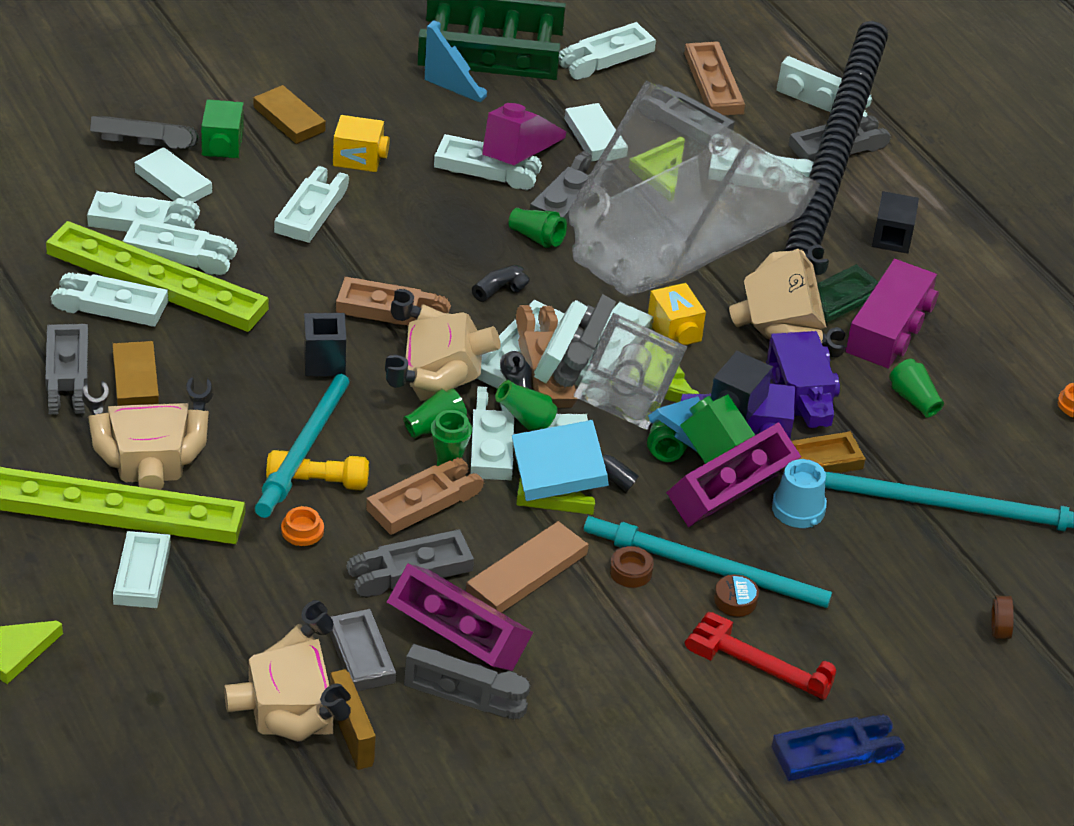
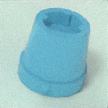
[772,459,827,528]

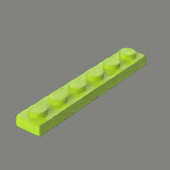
[46,221,269,332]
[0,467,245,544]

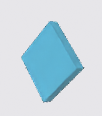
[512,420,609,501]

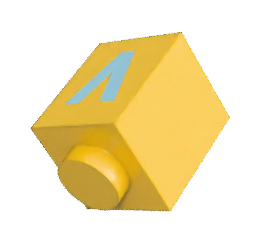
[333,115,390,172]
[648,283,706,350]

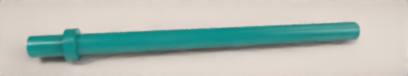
[825,471,1074,531]

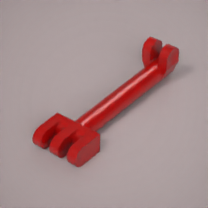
[685,612,836,700]

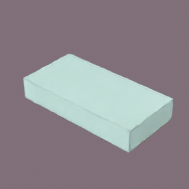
[564,103,626,161]
[135,147,212,202]
[534,300,588,383]
[113,531,171,608]

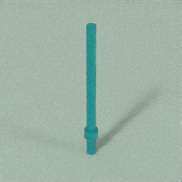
[255,374,350,518]
[584,516,832,608]

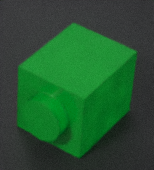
[201,100,244,158]
[680,394,755,464]

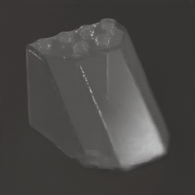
[568,80,820,297]

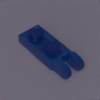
[771,714,905,781]

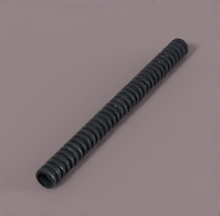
[784,21,889,254]

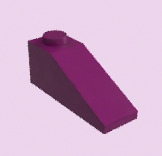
[482,103,566,165]

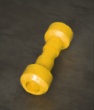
[266,450,369,490]

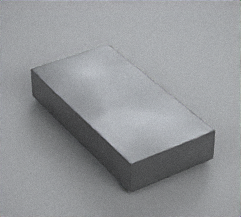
[330,609,396,691]

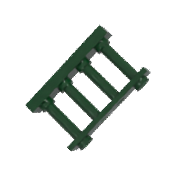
[417,0,566,80]

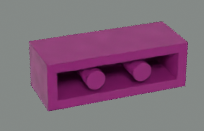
[846,258,939,369]
[666,422,801,528]
[387,563,533,671]

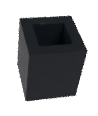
[872,191,919,254]
[304,313,346,376]
[711,351,773,422]

